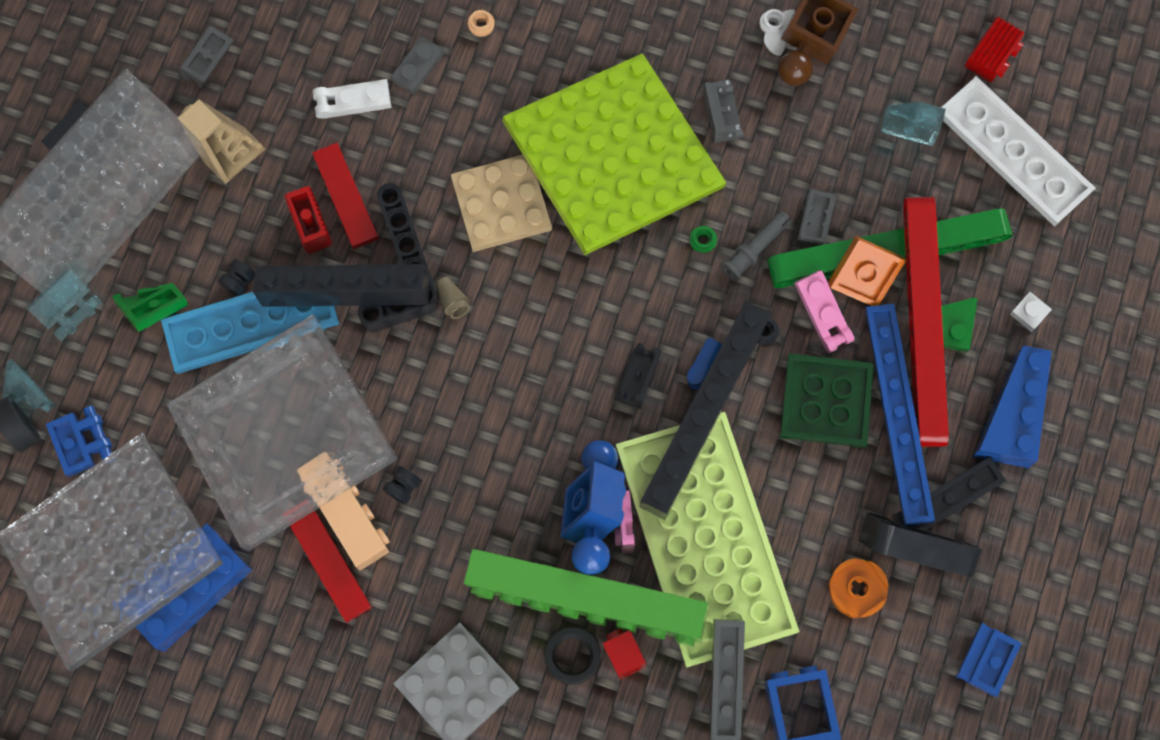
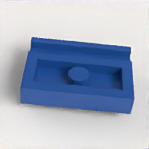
[955,623,1022,697]

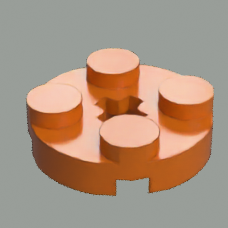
[828,559,888,618]

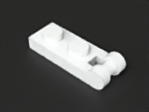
[313,79,392,119]

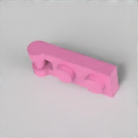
[794,270,854,353]

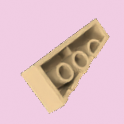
[178,99,266,184]

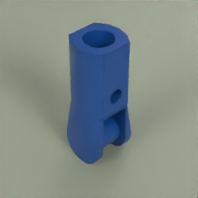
[687,338,722,390]

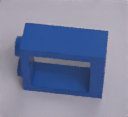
[764,666,841,740]

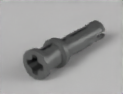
[720,210,791,282]

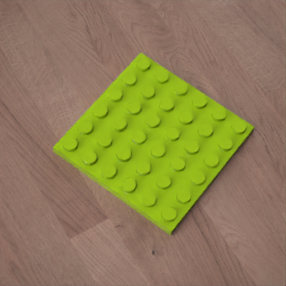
[502,53,726,255]

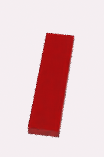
[312,143,379,250]
[288,508,372,623]

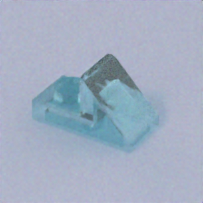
[2,359,56,413]

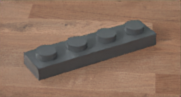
[709,619,745,740]

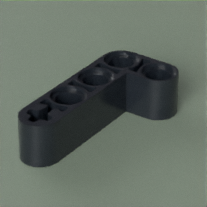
[858,512,982,577]

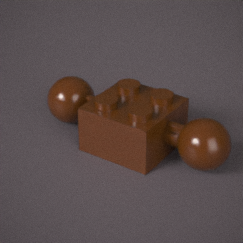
[778,0,859,86]

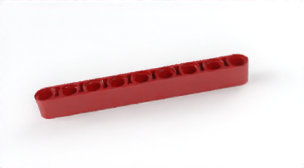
[903,197,949,447]

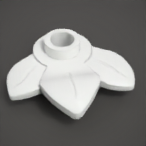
[760,9,797,56]

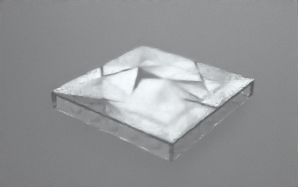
[167,314,398,551]

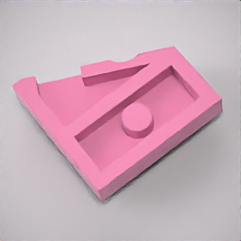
[614,490,635,553]

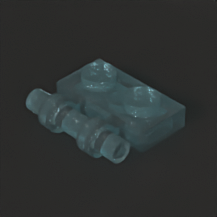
[26,269,102,341]

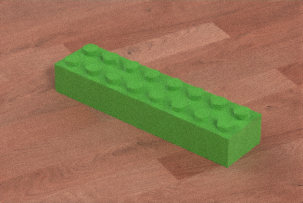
[464,549,709,647]

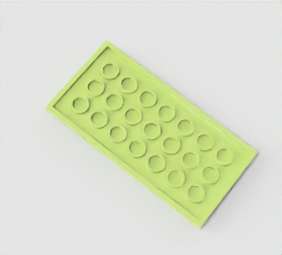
[616,412,799,668]

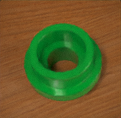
[689,226,717,253]

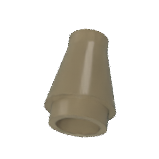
[435,277,471,319]

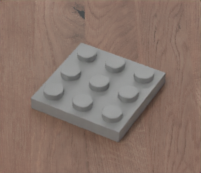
[393,623,520,740]

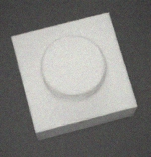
[1010,292,1052,332]

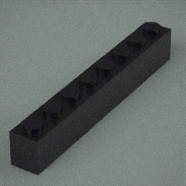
[640,301,771,520]

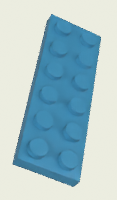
[161,292,340,374]

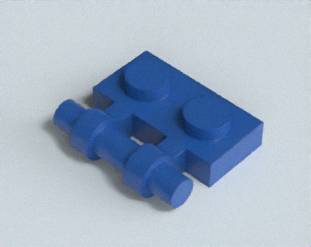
[46,406,114,477]

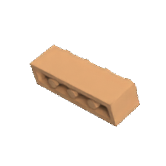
[297,451,390,571]

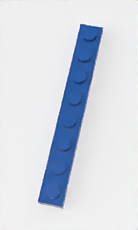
[865,304,935,526]

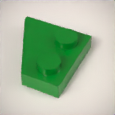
[112,283,188,332]
[942,298,978,352]

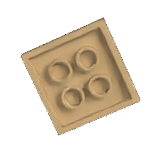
[450,155,552,252]

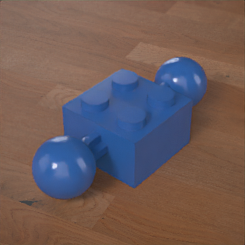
[560,440,626,576]

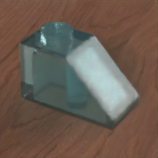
[880,102,946,146]

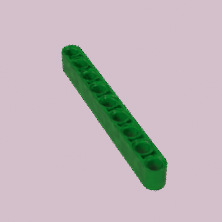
[767,208,1013,288]

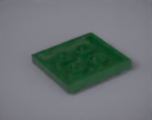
[780,353,874,448]

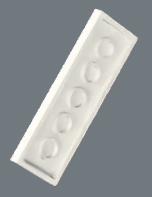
[936,76,1095,227]

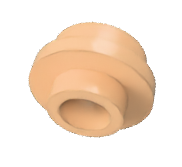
[468,10,495,37]

